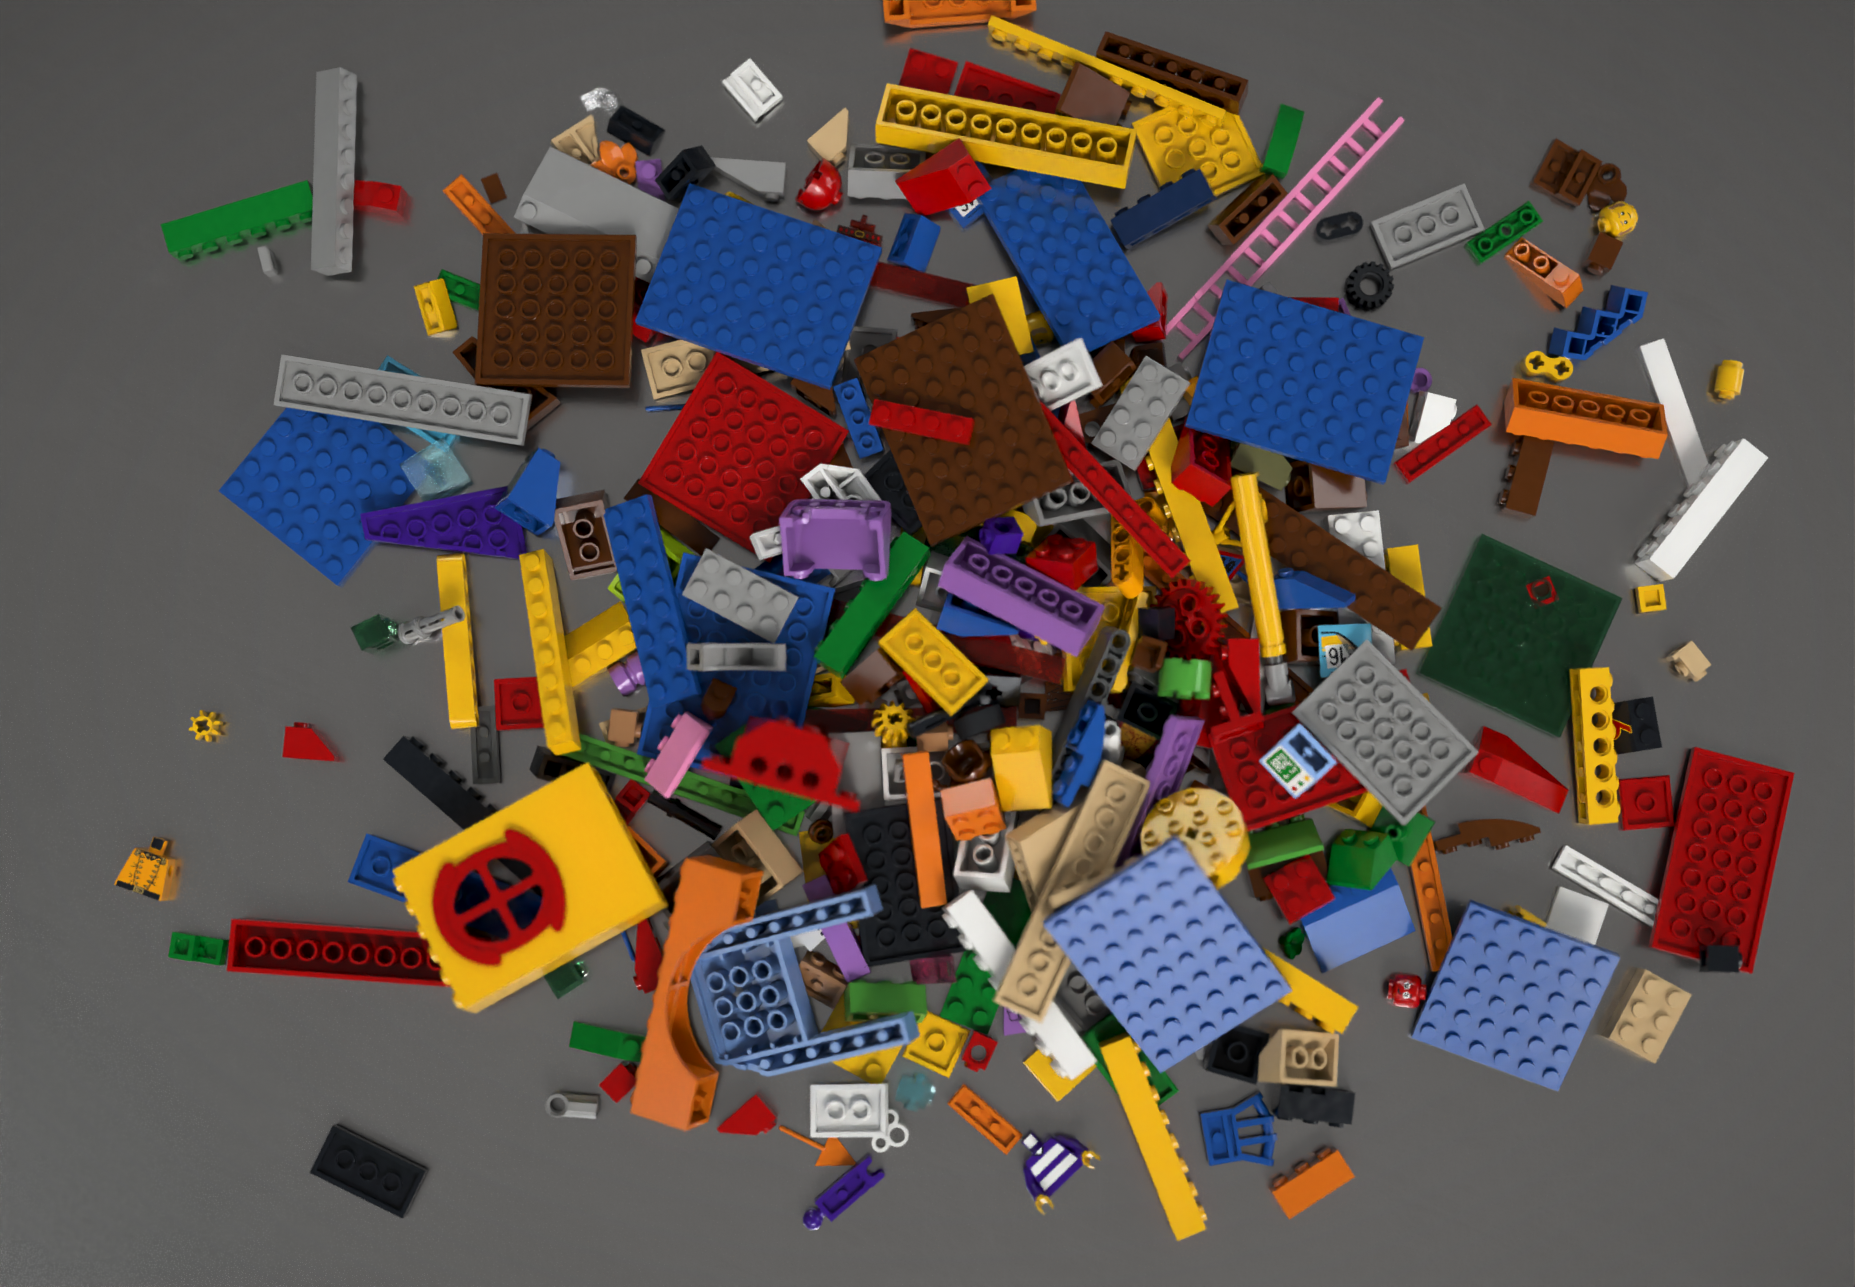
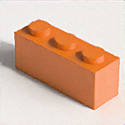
[1269,1147,1355,1219]

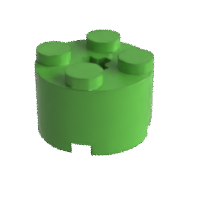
[1158,659,1212,700]

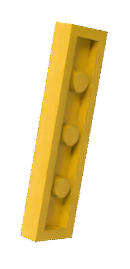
[1110,592,1148,694]

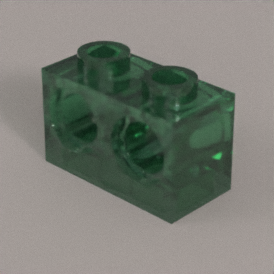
[351,614,400,654]

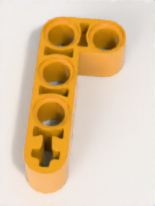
[1111,497,1166,598]

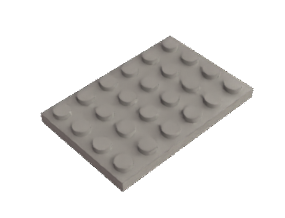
[1292,639,1478,826]

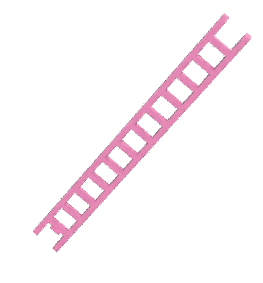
[1158,97,1405,362]

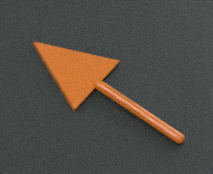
[779,1126,856,1166]

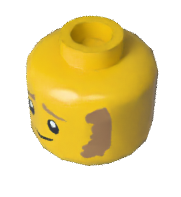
[1597,201,1638,238]
[1026,310,1054,346]

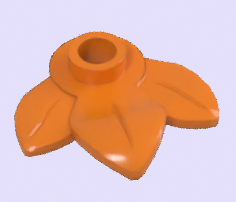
[590,140,637,184]

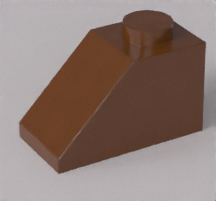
[1091,341,1138,405]

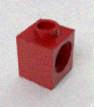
[961,1030,998,1072]
[599,1061,637,1104]

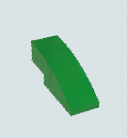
[1259,104,1304,179]

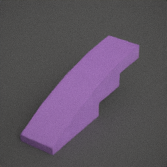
[802,875,872,983]

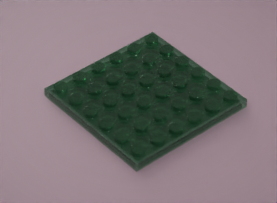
[1418,534,1623,738]

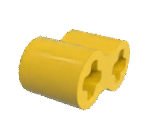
[1520,351,1573,384]

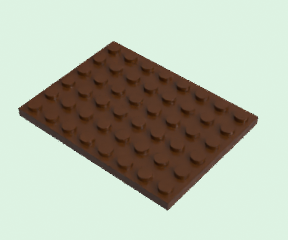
[854,294,1074,546]

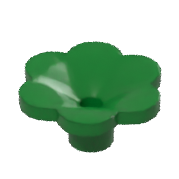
[1279,927,1305,960]

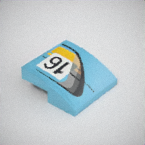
[1318,624,1372,678]

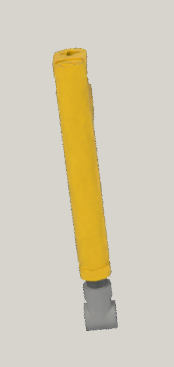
[1230,471,1295,706]

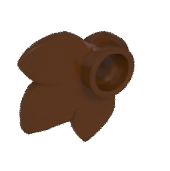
[1586,163,1627,212]

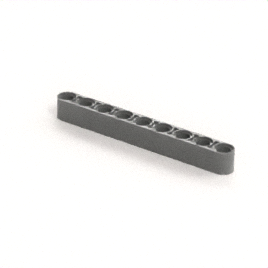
[1016,626,1131,828]

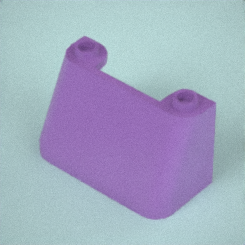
[779,499,891,581]

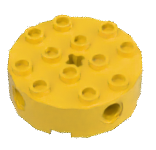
[1140,788,1250,889]

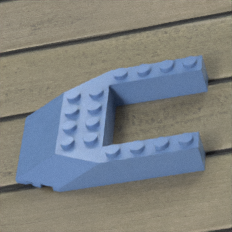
[691,884,920,1077]

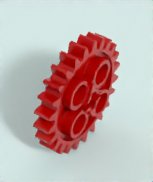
[1150,579,1228,661]

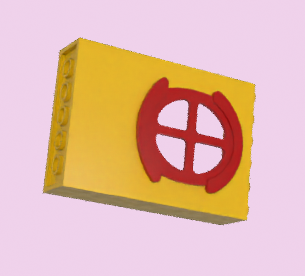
[393,762,669,1013]

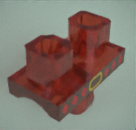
[837,215,883,247]

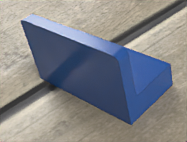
[887,213,941,273]

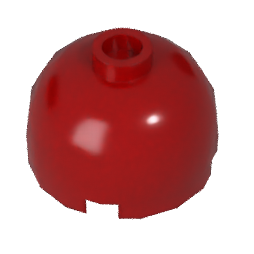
[795,158,843,211]

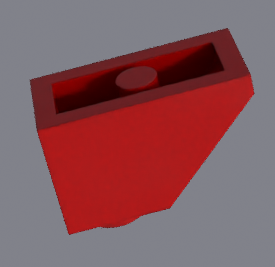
[1132,282,1168,342]
[282,722,340,762]
[717,1092,778,1135]

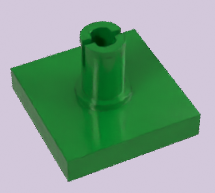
[1369,806,1436,867]

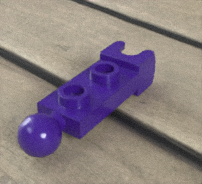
[802,1154,885,1230]

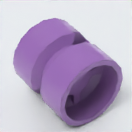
[607,651,646,697]

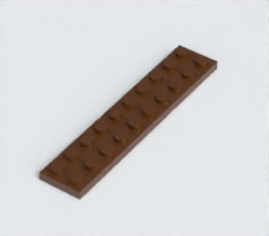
[1201,468,1442,651]

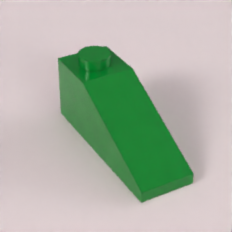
[569,1021,647,1063]

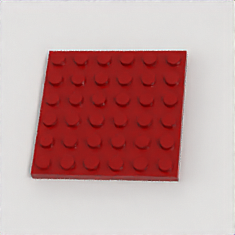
[638,352,849,563]

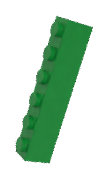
[161,180,313,260]
[814,531,931,679]

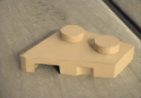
[551,115,600,165]

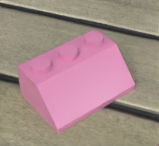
[644,711,713,798]

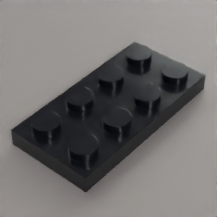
[310,1125,428,1219]

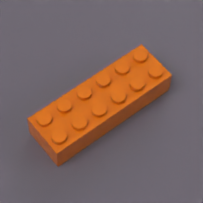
[1504,378,1668,459]

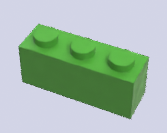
[844,980,927,1023]

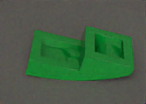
[168,932,229,966]

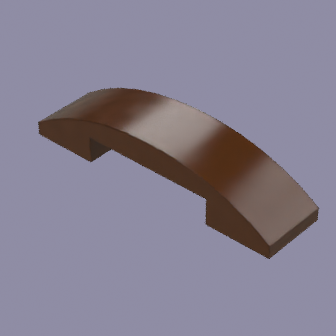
[623,478,720,556]

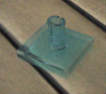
[399,438,471,502]

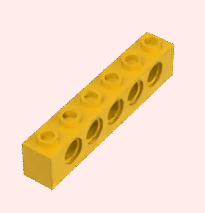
[1569,667,1620,825]

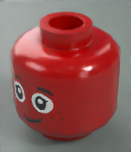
[1388,973,1427,1008]

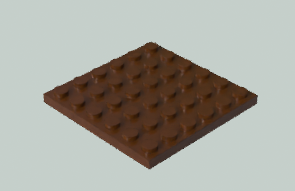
[475,233,637,388]

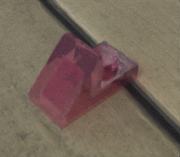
[910,954,957,984]

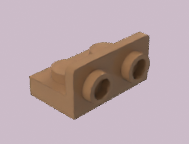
[799,950,848,1009]

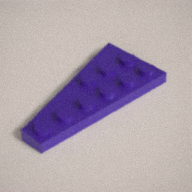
[360,486,527,559]

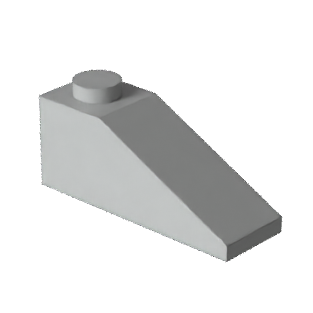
[711,157,787,202]

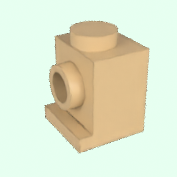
[1665,640,1711,682]

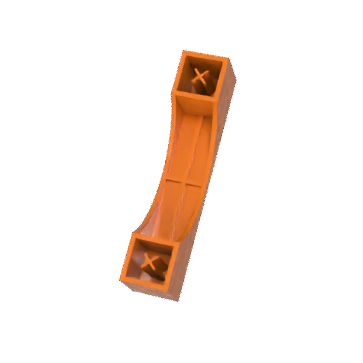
[630,854,763,1131]

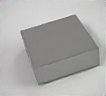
[257,246,279,277]

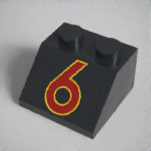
[1596,696,1662,755]

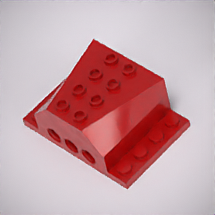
[701,715,861,812]

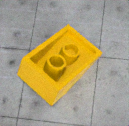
[991,725,1052,812]

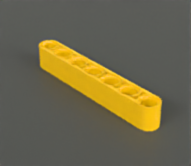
[437,553,479,729]

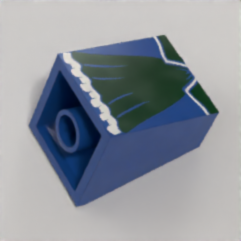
[495,448,560,536]

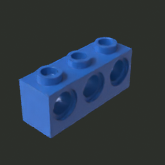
[833,377,885,459]

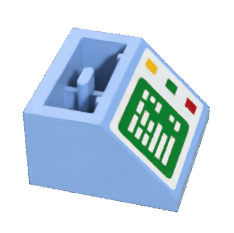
[1259,724,1336,799]

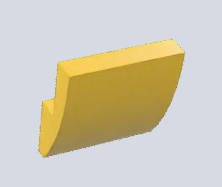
[1023,1049,1097,1102]

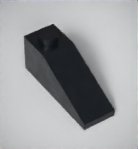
[529,745,616,793]

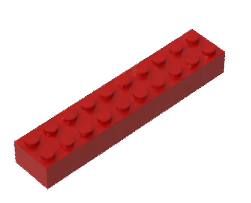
[227,918,496,987]

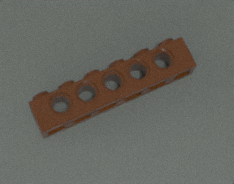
[1096,31,1249,116]

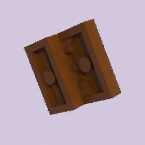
[1530,138,1603,206]

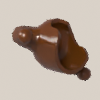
[932,732,993,792]

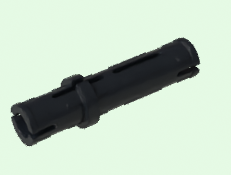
[906,693,982,739]
[647,789,722,840]

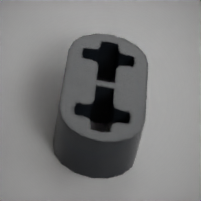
[1314,212,1363,243]

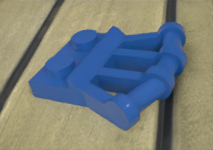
[1200,1091,1278,1166]

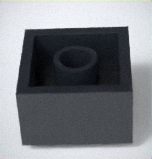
[1203,1024,1270,1085]

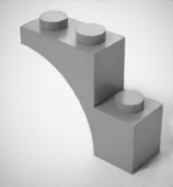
[687,642,786,671]

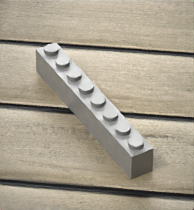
[311,67,357,276]

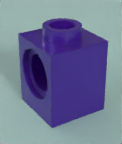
[979,517,1024,555]

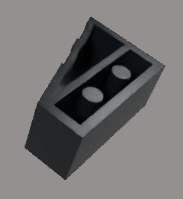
[1271,1082,1356,1128]

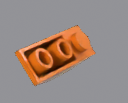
[1505,237,1583,308]

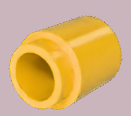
[1714,360,1744,399]

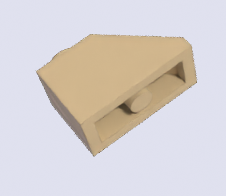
[807,108,849,167]

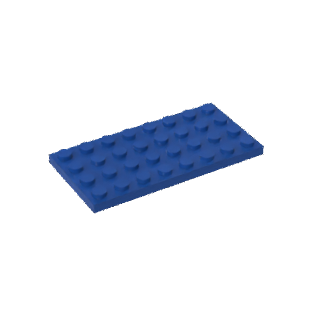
[977,169,1160,352]

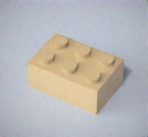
[711,809,803,906]
[1601,968,1691,1064]

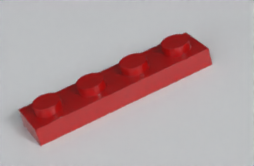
[869,399,975,446]

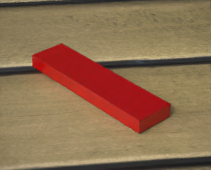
[1393,404,1492,484]

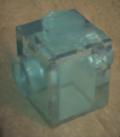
[895,1072,936,1112]

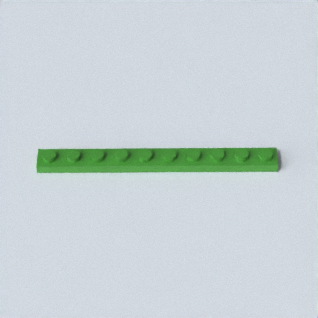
[561,733,805,836]

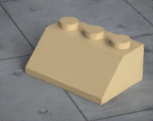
[1258,1029,1339,1087]

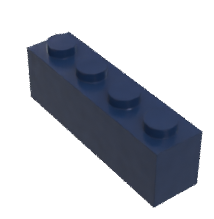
[1110,168,1218,249]

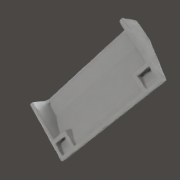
[514,147,679,283]

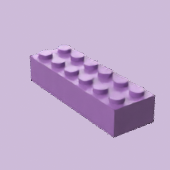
[938,536,1105,657]

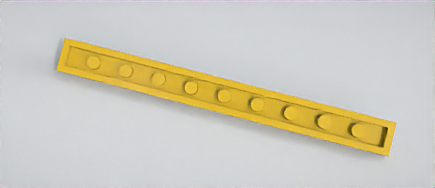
[988,16,1226,127]

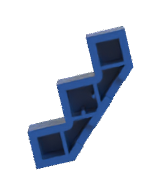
[1548,285,1648,360]

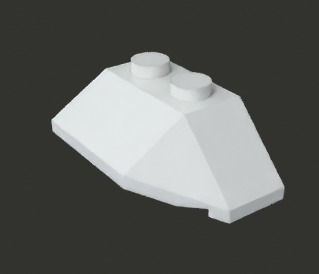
[801,463,882,501]

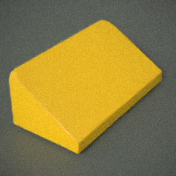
[414,279,457,336]

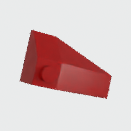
[1463,726,1569,814]

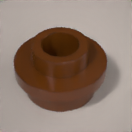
[808,819,833,844]

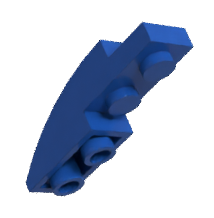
[1052,699,1105,807]

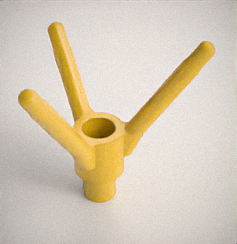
[1211,501,1242,547]

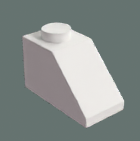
[1408,391,1457,443]

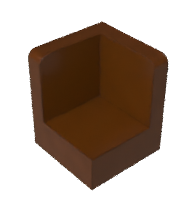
[1129,636,1168,673]

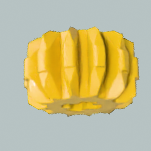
[871,700,915,746]

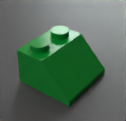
[1327,829,1398,891]

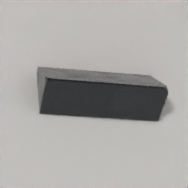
[607,105,665,156]

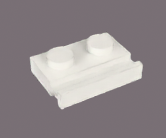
[722,58,783,122]

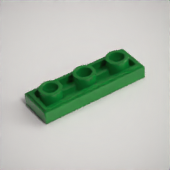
[1465,201,1543,265]

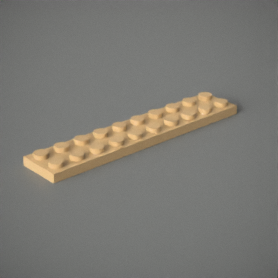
[992,760,1150,1024]

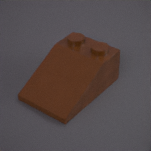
[554,490,617,580]

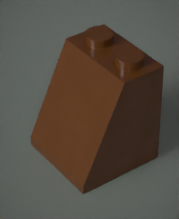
[1055,62,1132,127]
[1285,460,1368,514]

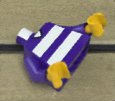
[1021,1132,1101,1214]

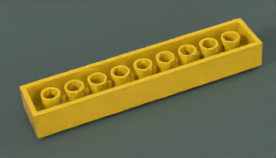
[875,83,1137,189]

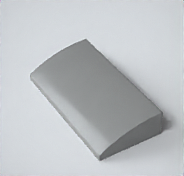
[828,731,884,838]

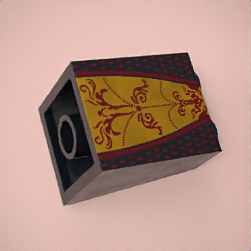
[1111,681,1179,770]

